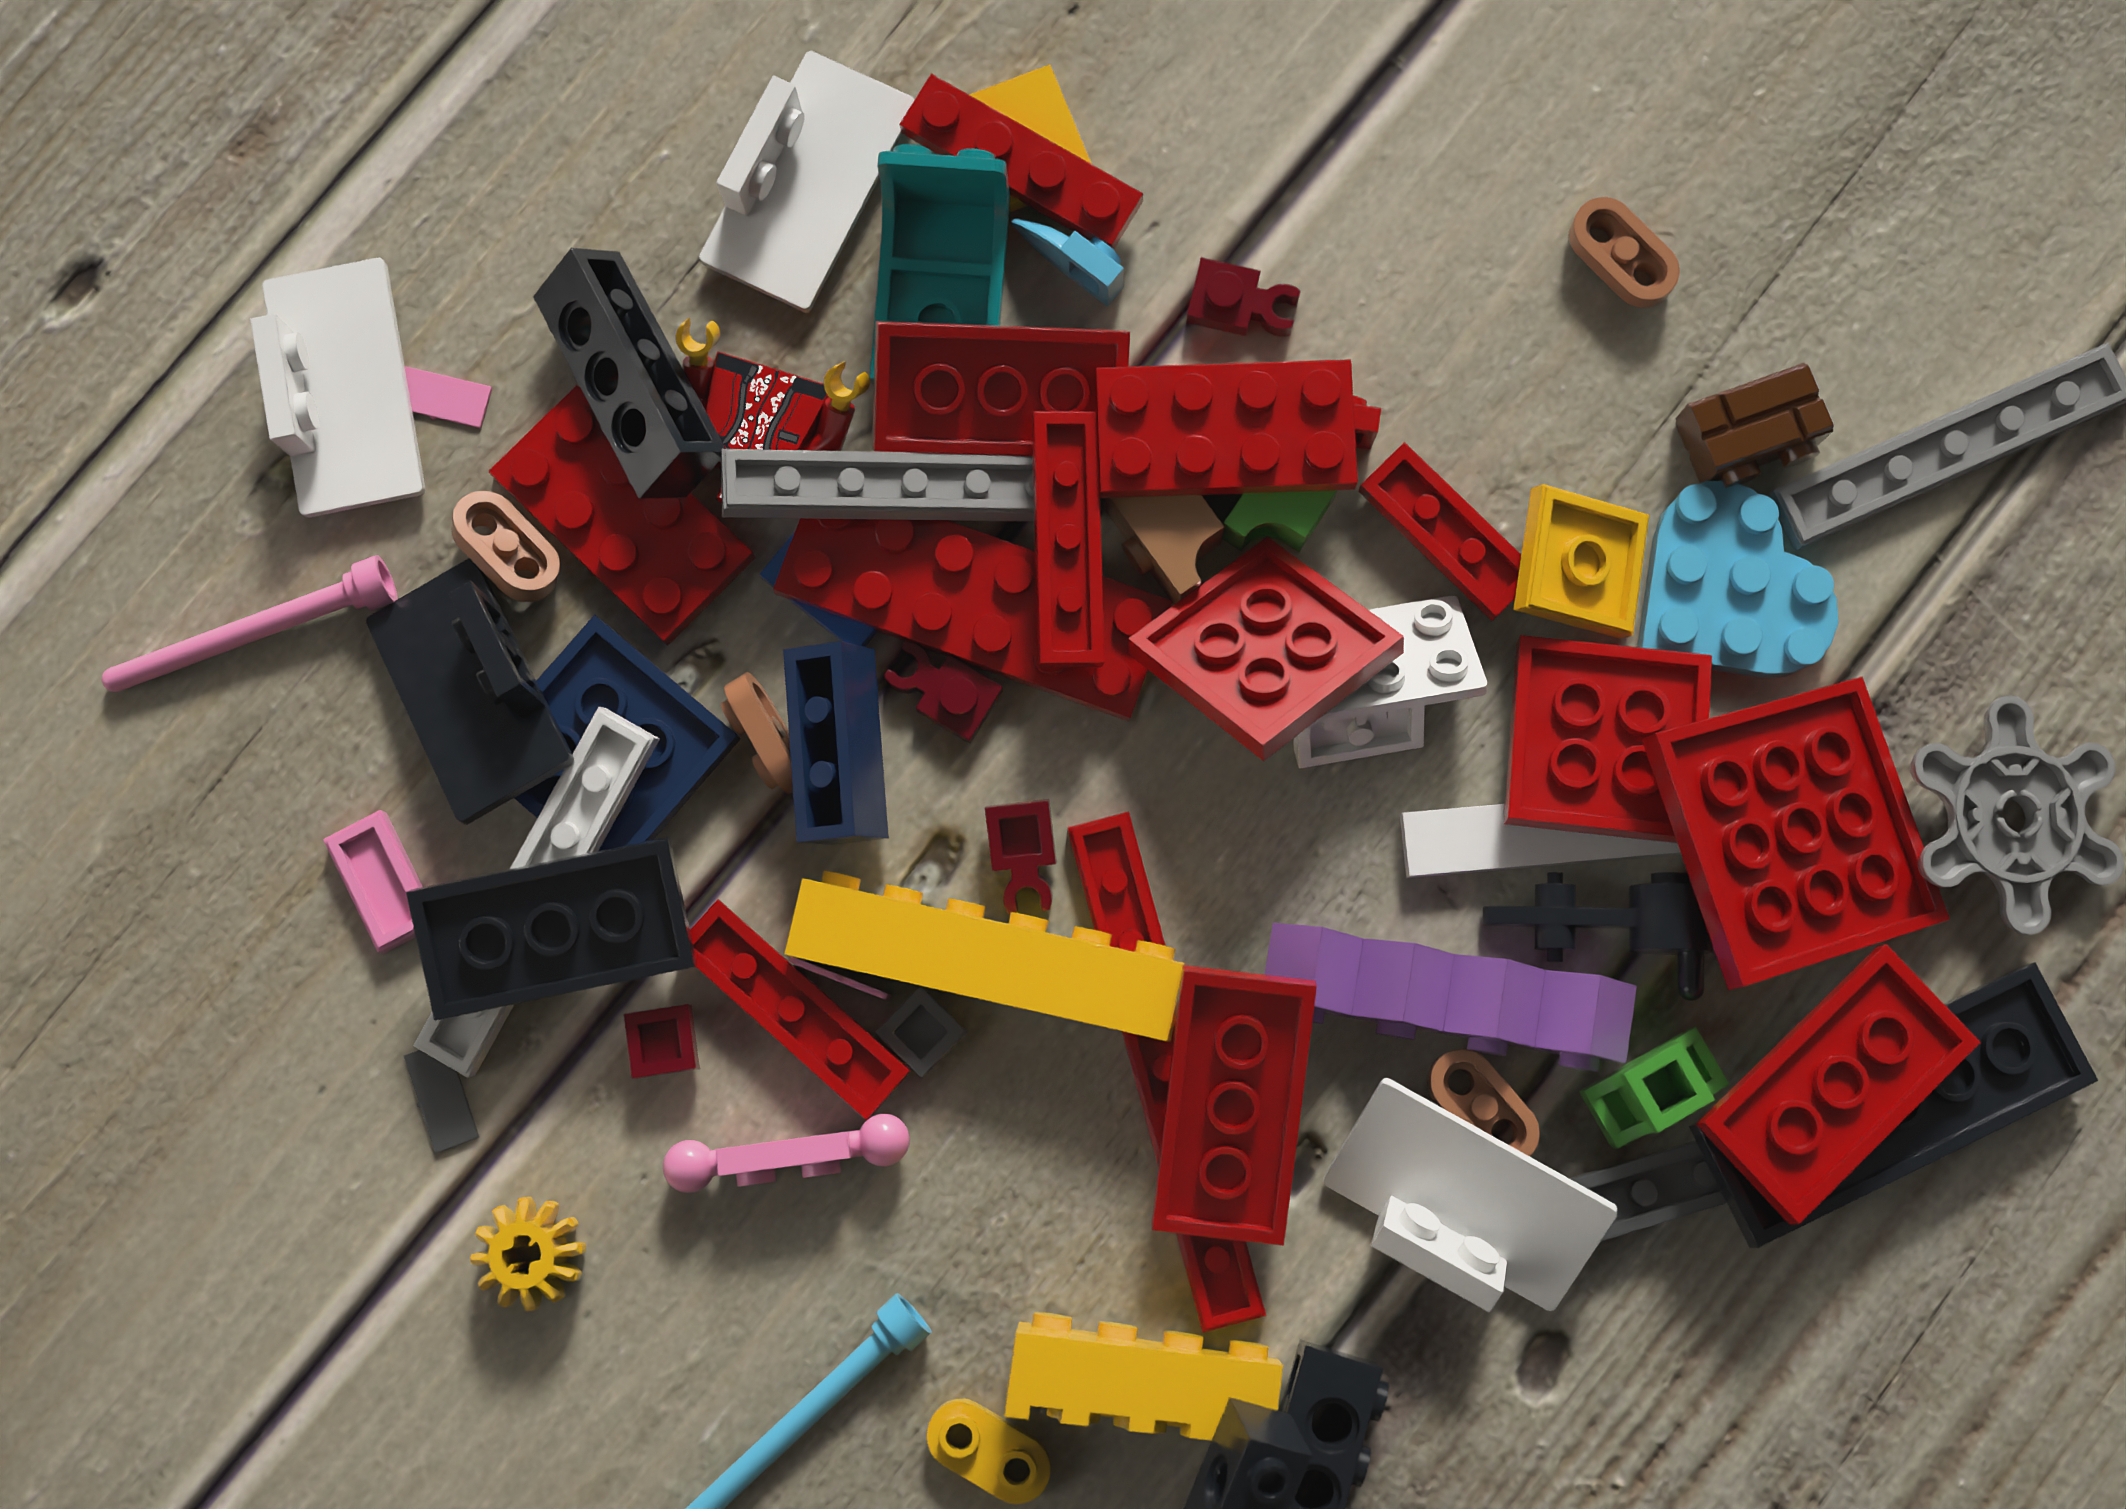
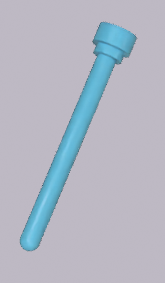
[685,1293,932,1509]

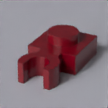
[1186,257,1301,337]
[884,642,1003,744]
[985,799,1057,915]

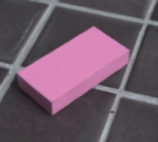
[323,810,423,954]

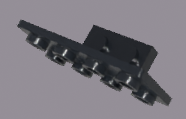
[366,558,574,825]

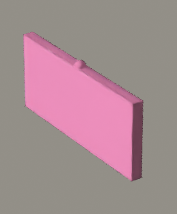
[405,366,492,428]
[789,956,891,1001]

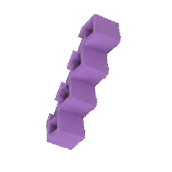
[1264,923,1637,1072]

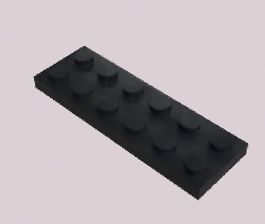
[1689,962,2099,1248]

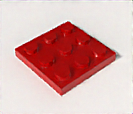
[1128,537,1404,762]
[1504,635,1712,843]

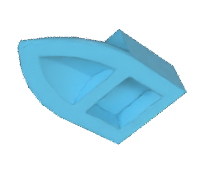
[1011,218,1124,307]

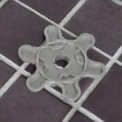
[1910,695,2124,935]

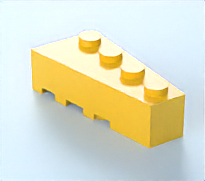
[1004,1312,1283,1440]

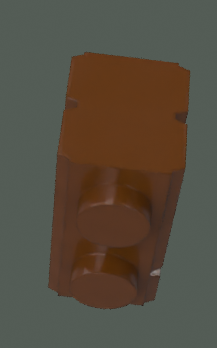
[1675,362,1834,488]

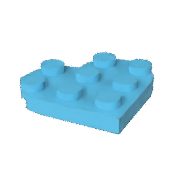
[1637,481,1839,678]

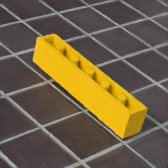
[784,871,1187,1042]

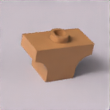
[1106,495,1224,605]

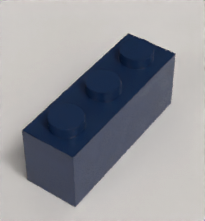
[783,641,889,845]

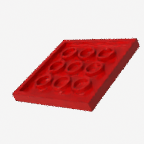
[1642,676,1950,991]

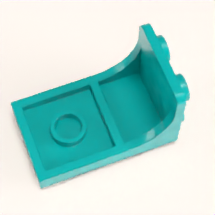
[870,144,1010,384]

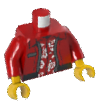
[675,318,870,503]

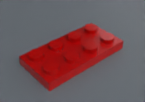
[872,321,1130,456]
[1096,359,1358,498]
[488,385,756,646]
[1696,944,1981,1225]
[1151,965,1317,1246]

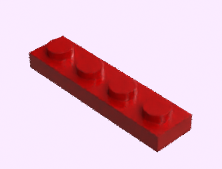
[899,73,1143,250]
[1032,411,1105,668]
[690,899,911,1120]

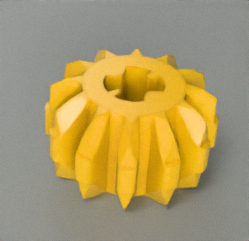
[470,1197,586,1311]

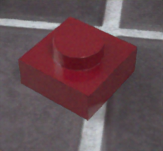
[623,1004,700,1079]

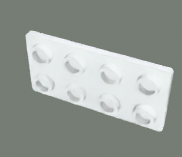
[699,51,914,312]
[250,258,426,518]
[1293,596,1487,769]
[1323,1078,1617,1313]

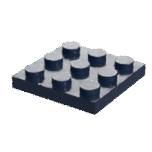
[514,615,741,851]

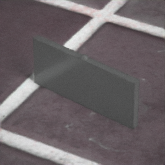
[404,1050,479,1153]

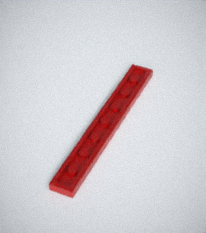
[1067,811,1266,1333]

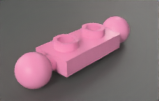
[663,1114,910,1193]

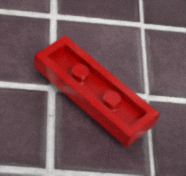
[1358,442,1521,621]

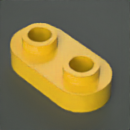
[927,1399,1051,1504]

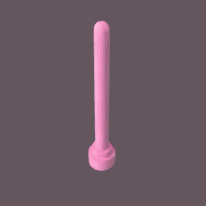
[102,555,397,692]

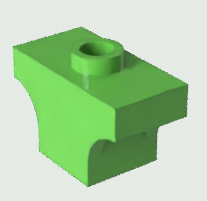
[1222,490,1338,552]
[1579,1027,1730,1149]

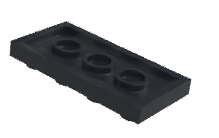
[406,837,697,1021]

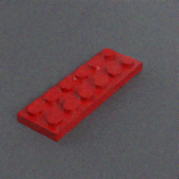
[773,518,1172,722]

